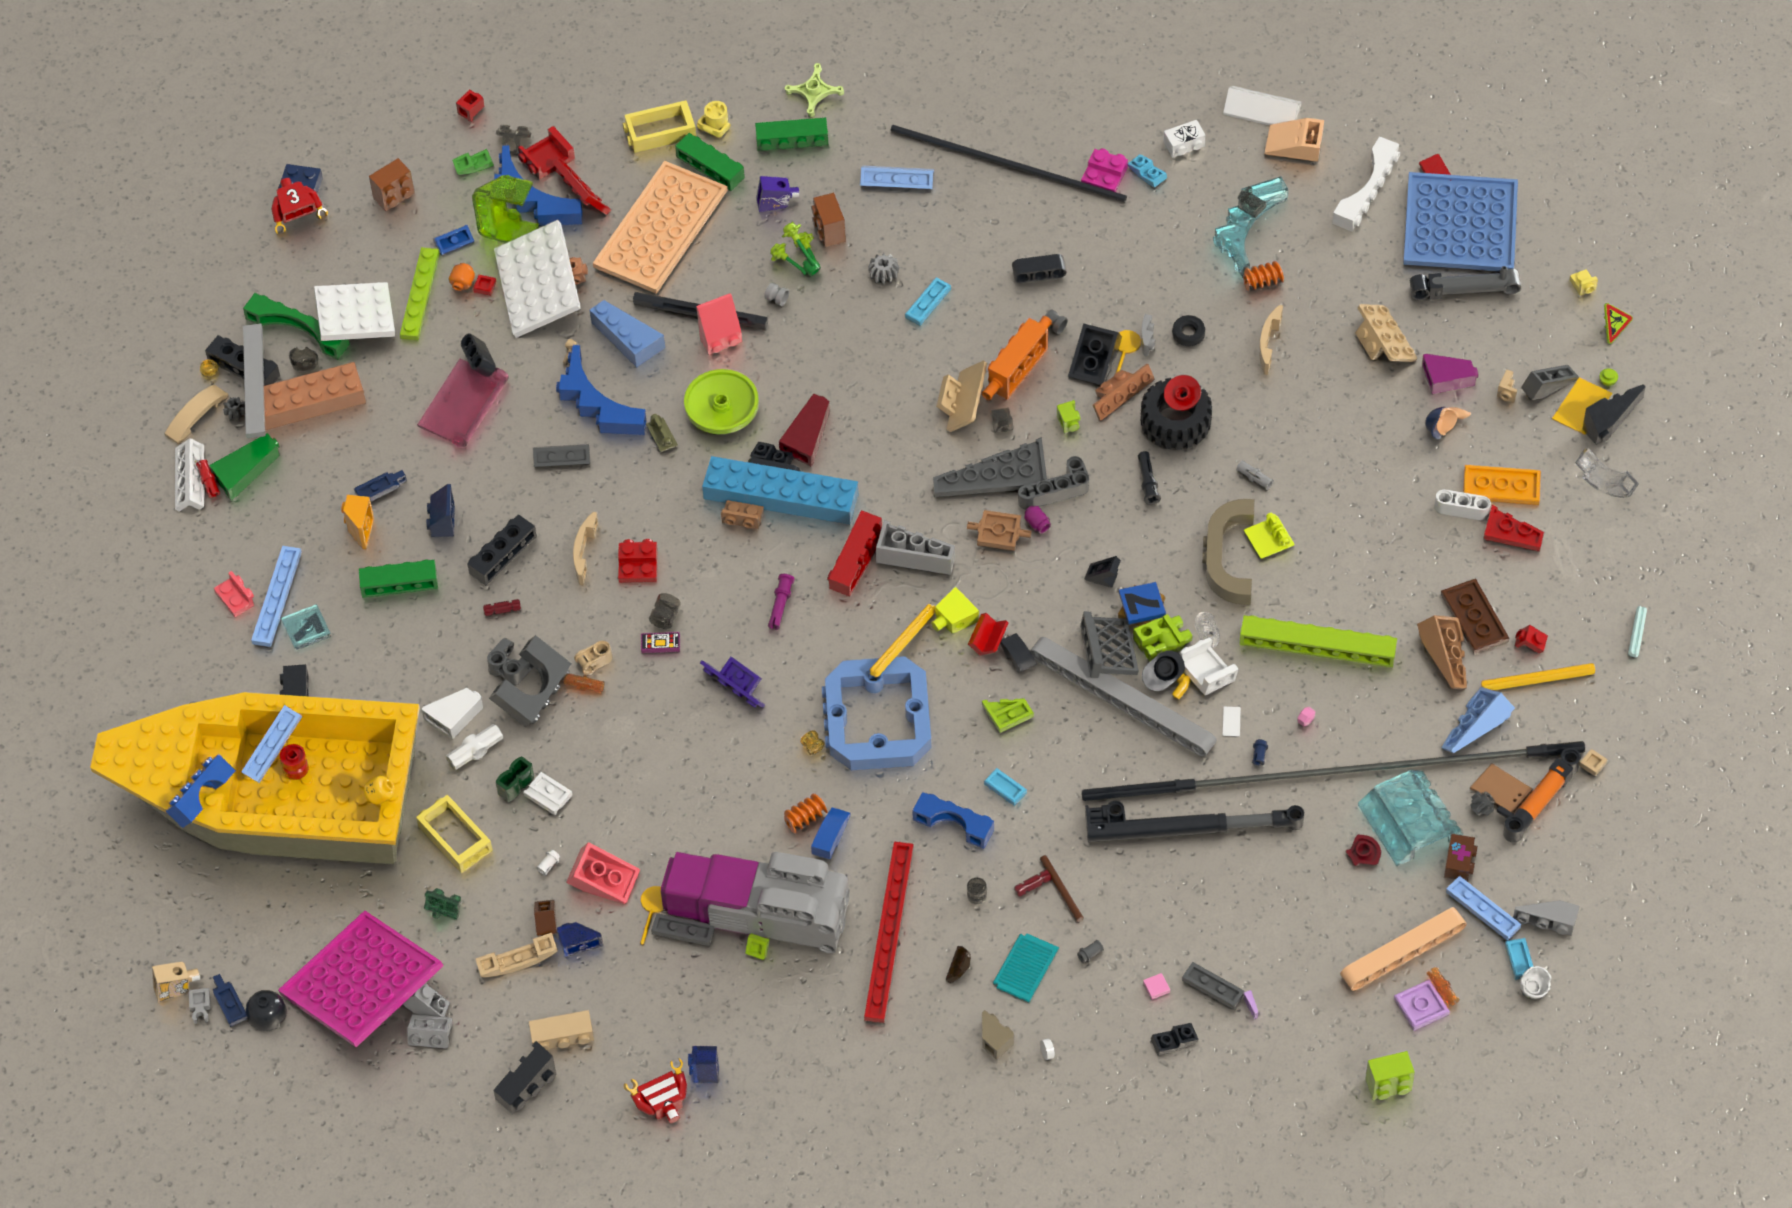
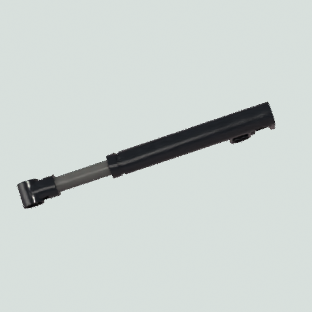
[1085,801,1305,842]

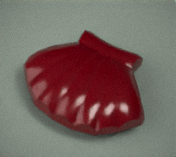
[1345,834,1382,866]

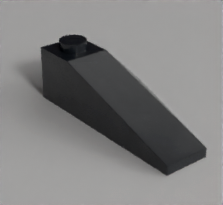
[1582,384,1646,445]

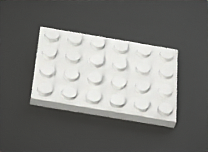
[494,220,581,338]

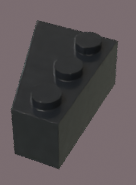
[493,1041,556,1114]

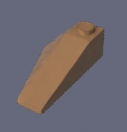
[1417,615,1467,690]

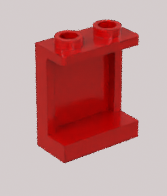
[518,126,575,180]

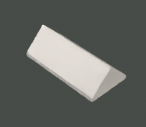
[1223,86,1302,126]

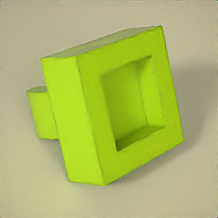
[745,933,770,960]

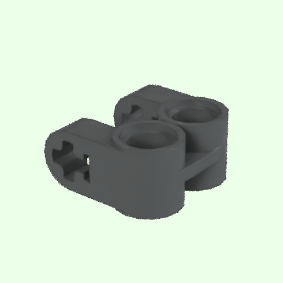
[487,638,534,685]

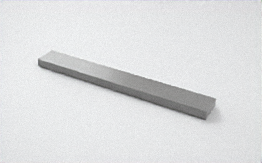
[243,324,266,438]

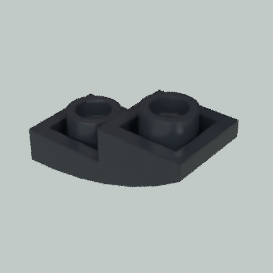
[750,441,794,464]
[1000,633,1037,673]
[1151,1023,1199,1056]

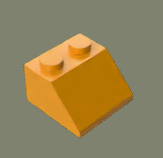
[341,495,374,549]

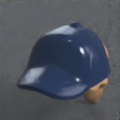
[1425,407,1471,440]

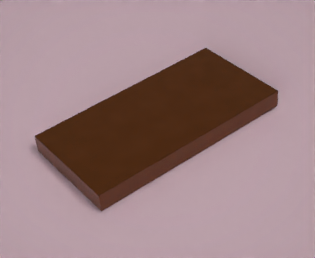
[1441,578,1510,654]

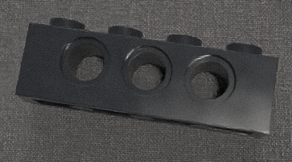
[205,335,280,386]
[467,514,537,586]

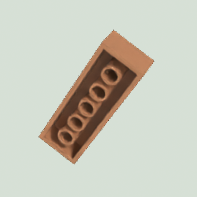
[264,362,366,431]

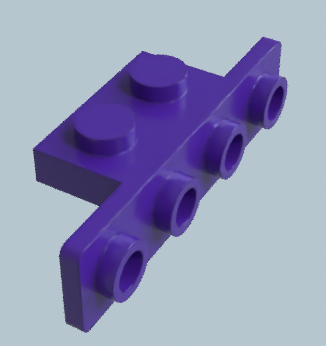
[700,656,765,708]

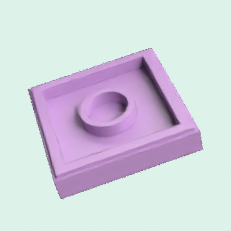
[1394,979,1450,1031]

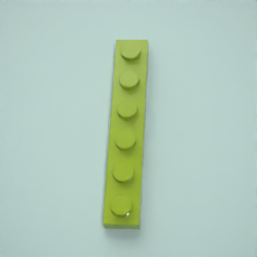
[400,247,440,341]

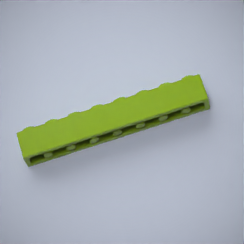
[1239,615,1397,668]

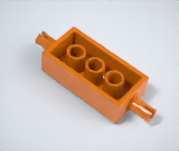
[981,316,1052,400]

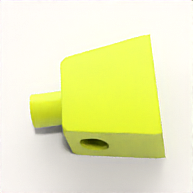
[931,587,979,633]

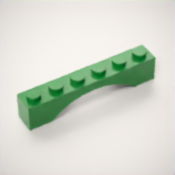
[243,293,350,360]

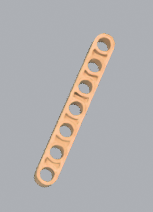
[1340,907,1467,991]

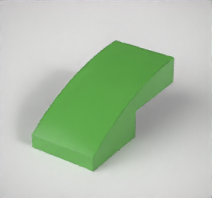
[452,149,494,175]

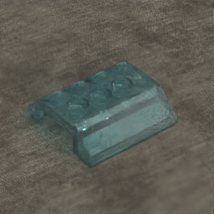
[1358,770,1463,866]

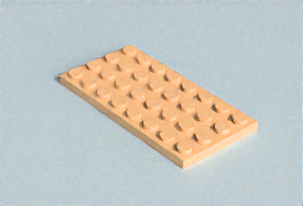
[593,161,728,294]

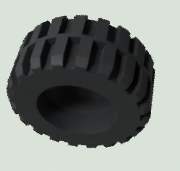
[1140,378,1212,450]

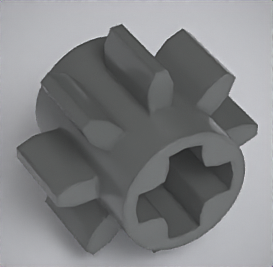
[223,397,245,420]
[1470,791,1495,816]

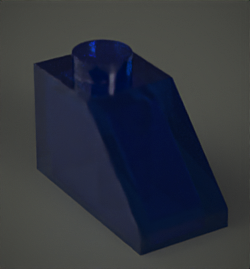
[557,922,603,957]

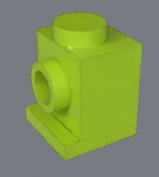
[1057,400,1081,433]

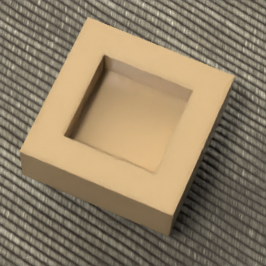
[1579,749,1608,776]

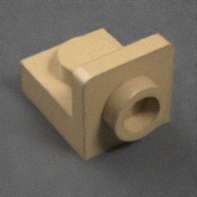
[1497,370,1517,403]

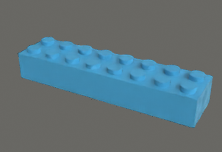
[702,456,859,525]

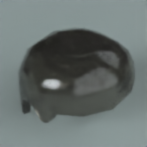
[289,347,319,372]

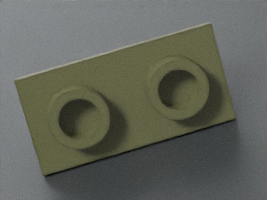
[646,414,678,452]

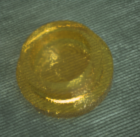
[200,359,219,377]

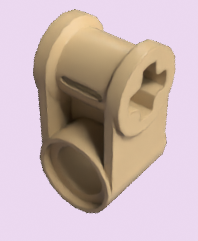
[574,641,613,675]

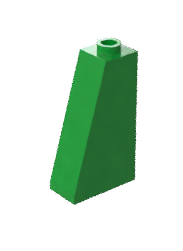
[209,433,280,501]

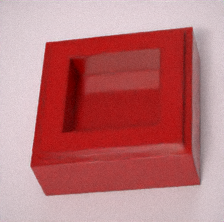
[473,275,497,296]

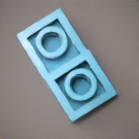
[1128,154,1167,188]

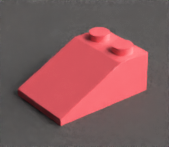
[696,293,742,355]
[566,842,640,904]

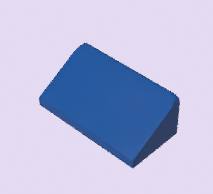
[433,225,474,255]

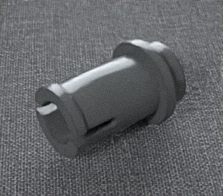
[1077,940,1104,963]

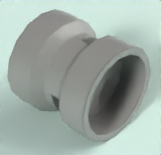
[764,282,789,306]

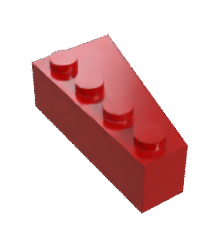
[827,510,882,597]

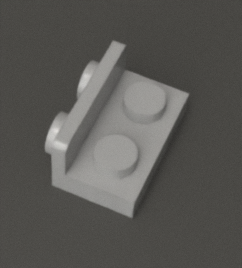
[407,1014,452,1048]

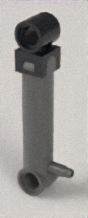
[1409,266,1522,300]

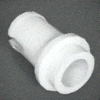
[536,850,560,876]

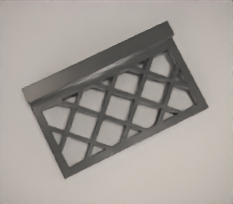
[1080,611,1139,678]

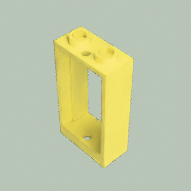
[622,100,696,153]
[416,795,493,873]

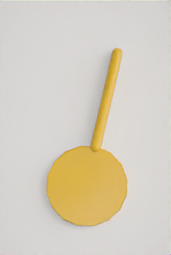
[1116,330,1141,373]
[640,886,664,945]

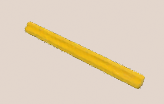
[870,604,935,677]
[1481,663,1595,690]

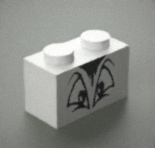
[1163,120,1206,158]

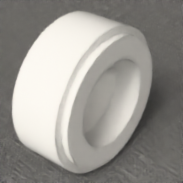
[1040,1039,1055,1060]

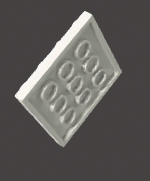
[314,282,395,341]

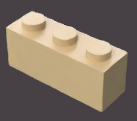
[529,1010,594,1051]

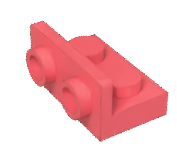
[214,571,254,617]

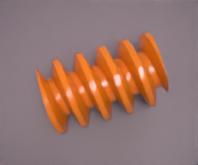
[1243,261,1284,291]
[784,793,828,834]

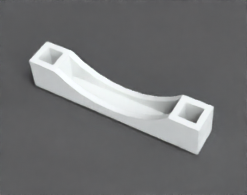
[1332,136,1400,232]

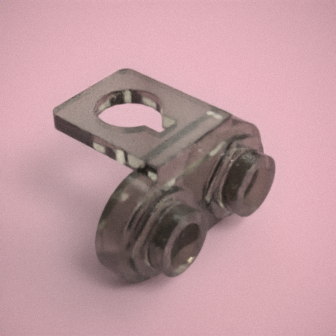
[496,125,531,156]

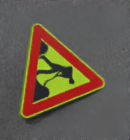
[1604,303,1633,343]

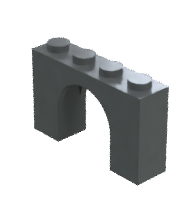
[489,635,572,727]

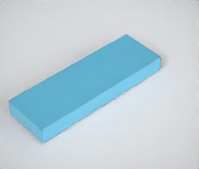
[905,277,951,326]

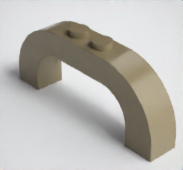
[1202,499,1255,605]

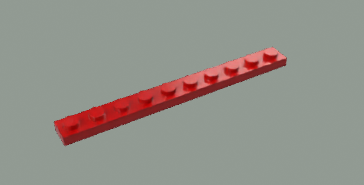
[864,841,914,1023]

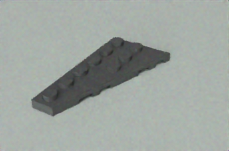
[933,437,1047,497]

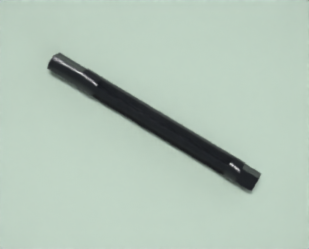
[633,292,768,329]

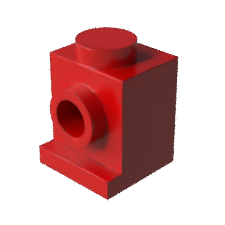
[456,89,485,122]

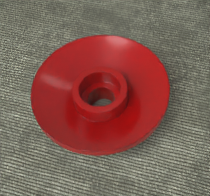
[1164,375,1201,411]

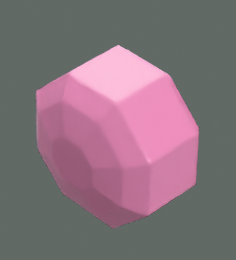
[1297,707,1315,727]

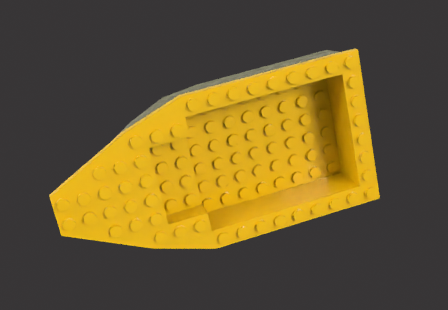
[90,692,420,864]

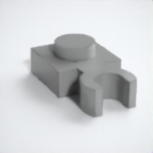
[188,988,211,1024]

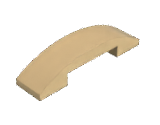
[1259,305,1283,375]
[164,385,229,444]
[573,512,598,585]
[476,933,558,977]

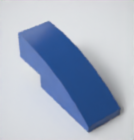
[811,807,851,859]

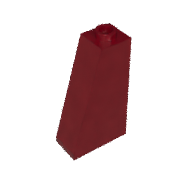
[779,393,830,467]

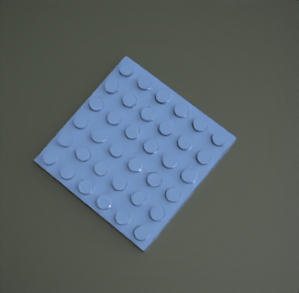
[1403,172,1518,271]

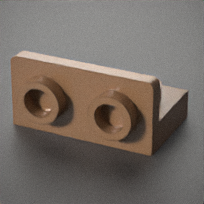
[721,500,764,529]

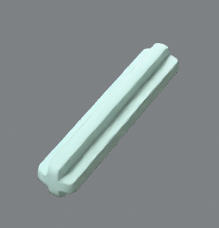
[1628,606,1647,658]

